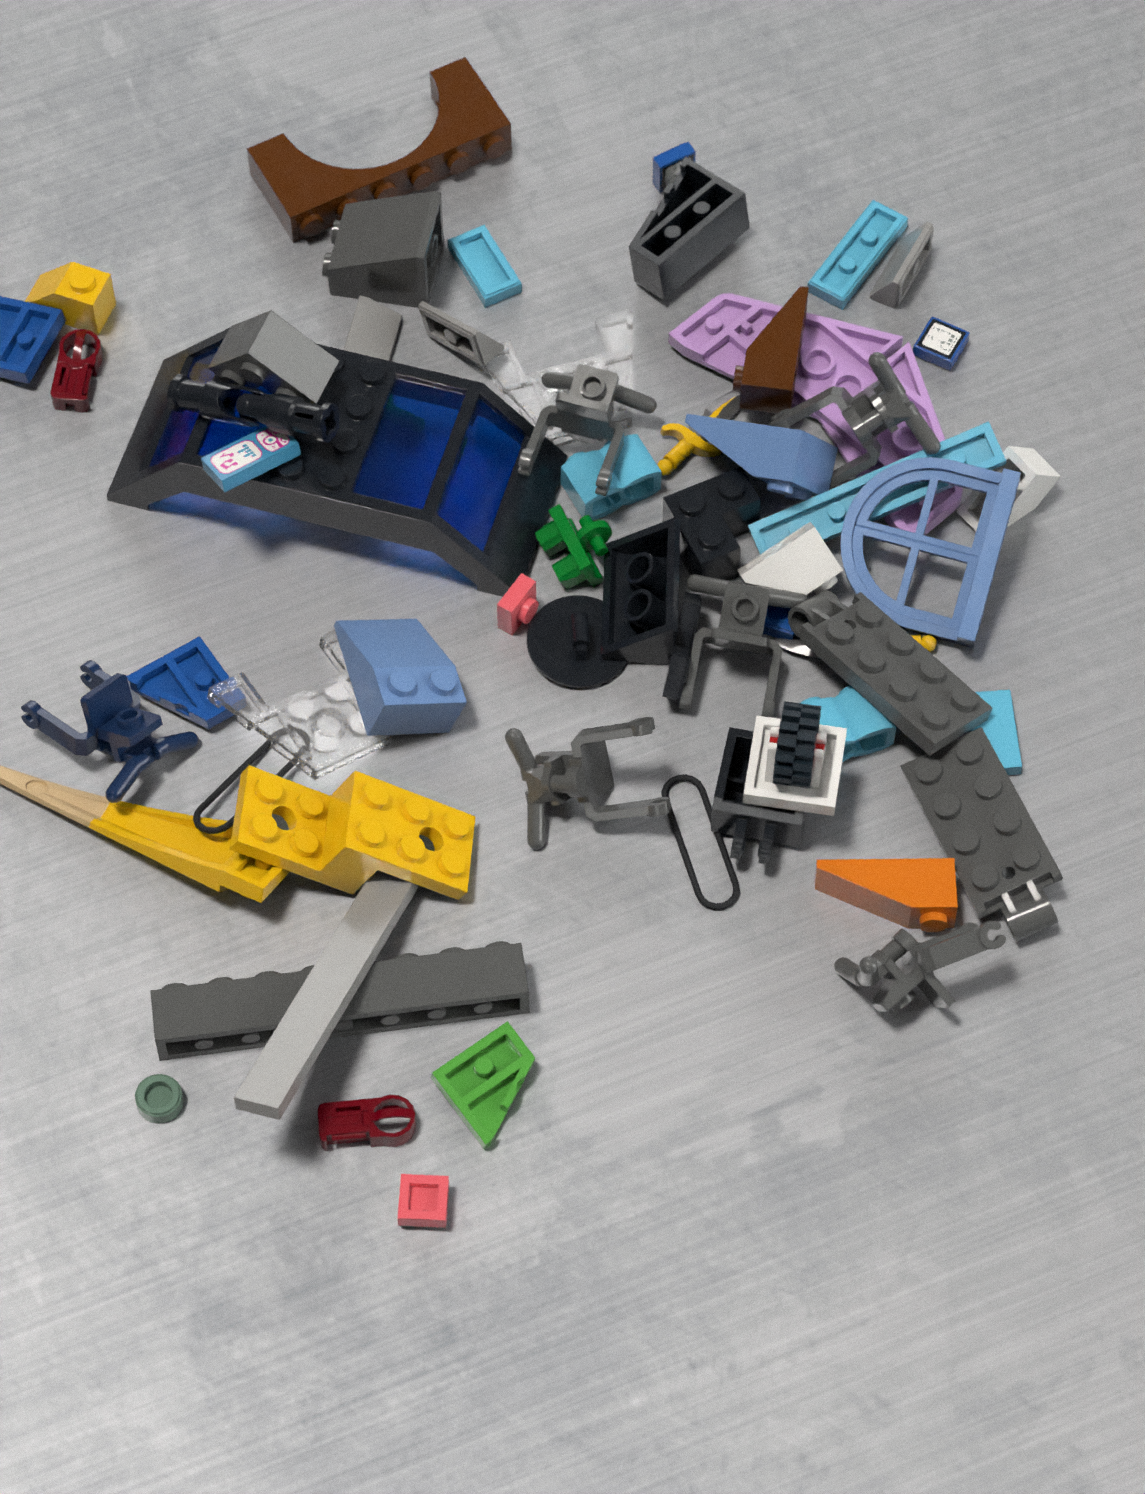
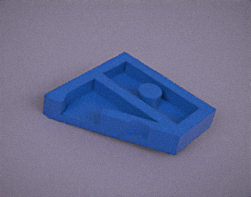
[0,296,66,384]
[126,636,247,730]

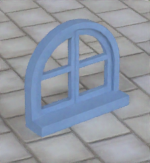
[841,457,1021,648]

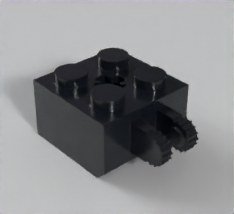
[711,727,807,865]

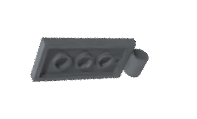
[788,590,993,756]
[901,727,1063,942]

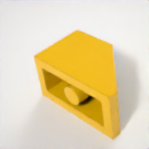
[25,262,116,335]

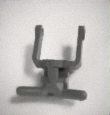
[770,352,941,490]
[518,364,657,496]
[679,574,808,718]
[505,717,672,850]
[834,921,1006,1012]

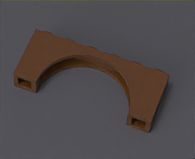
[247,57,512,243]

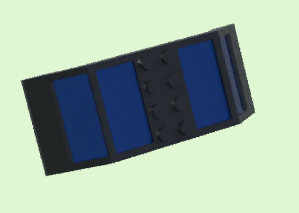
[107,328,568,597]

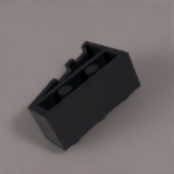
[629,156,750,300]

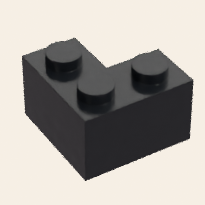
[662,467,761,581]

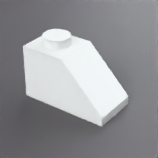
[956,446,1061,531]
[737,522,843,595]

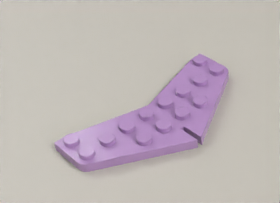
[668,293,963,535]

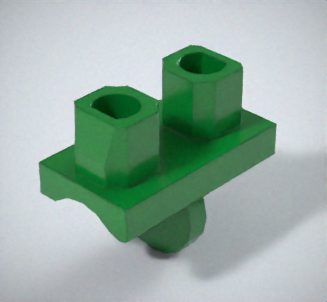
[535,504,613,589]

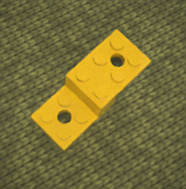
[230,765,476,900]

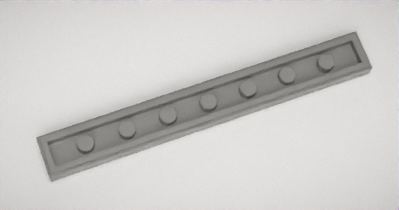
[234,870,419,1120]

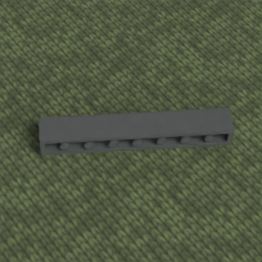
[150,941,530,1061]

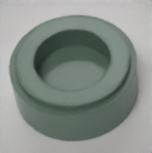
[135,1074,184,1124]

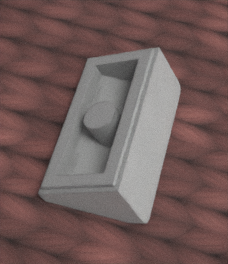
[869,222,934,309]
[343,296,402,361]
[418,301,505,366]

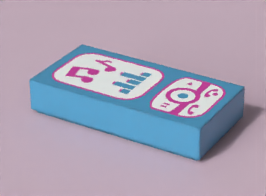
[201,426,301,492]

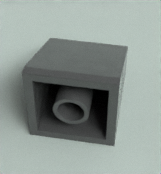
[322,191,444,308]

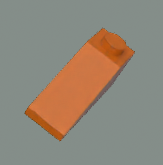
[814,858,958,932]

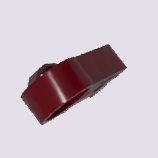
[50,329,103,413]
[318,1094,416,1151]

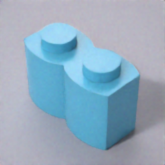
[561,434,662,520]
[801,685,897,762]

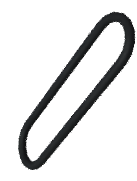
[193,729,310,834]
[661,774,740,910]

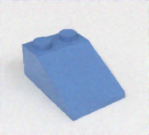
[685,414,838,502]
[334,619,467,736]

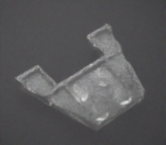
[476,309,633,447]
[207,630,392,780]

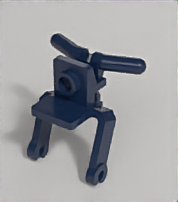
[21,660,199,803]

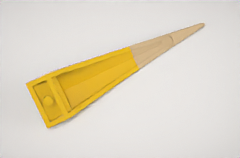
[0,765,290,903]

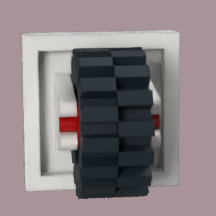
[743,701,847,816]

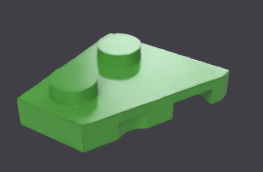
[431,1021,535,1150]

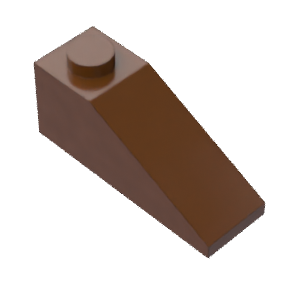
[733,286,809,413]

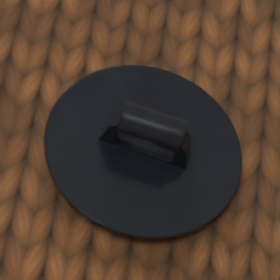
[526,595,627,688]

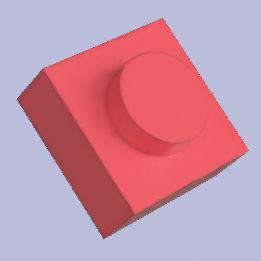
[497,573,539,636]
[397,1174,449,1228]

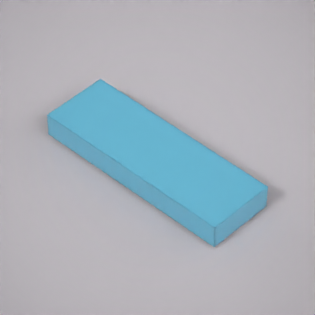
[807,200,908,310]

